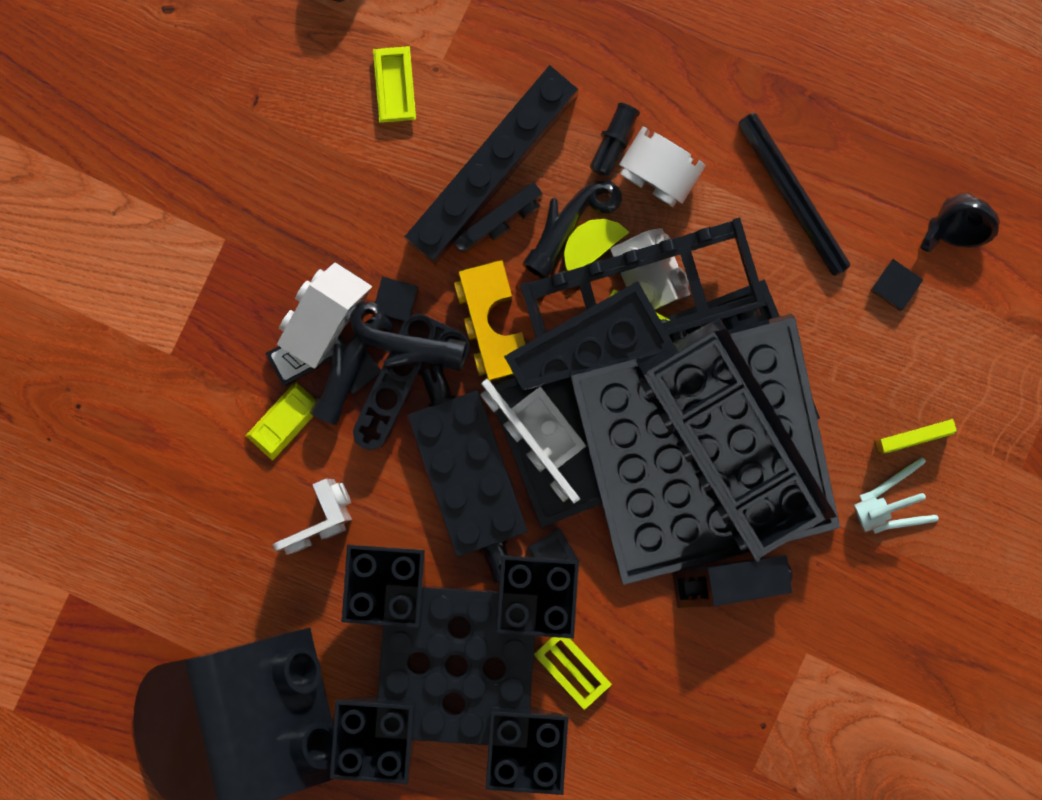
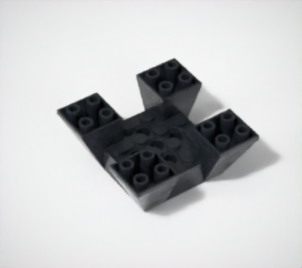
[330,545,579,795]

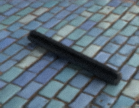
[739,113,850,276]

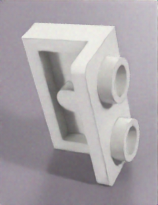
[610,228,690,310]

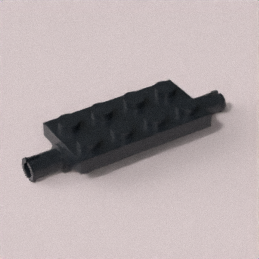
[407,365,528,583]

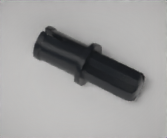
[590,103,640,177]

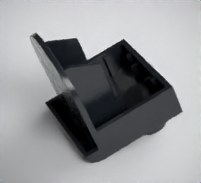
[134,628,334,800]

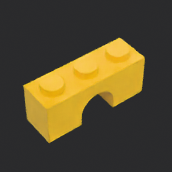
[454,260,525,382]

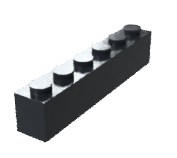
[404,65,578,265]

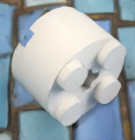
[619,126,706,207]

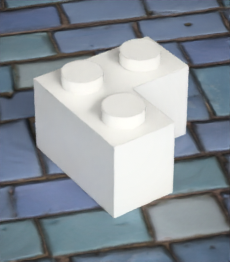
[277,263,372,369]

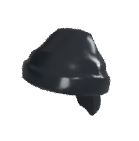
[920,193,1000,252]

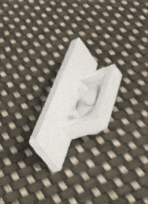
[480,379,586,504]

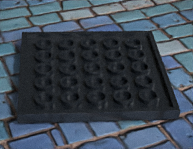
[570,314,840,585]

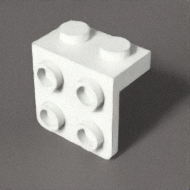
[272,478,352,555]

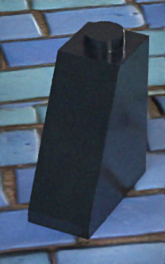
[672,555,792,608]

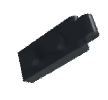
[455,182,543,253]

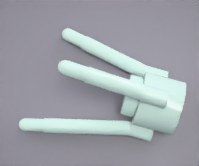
[854,457,939,534]

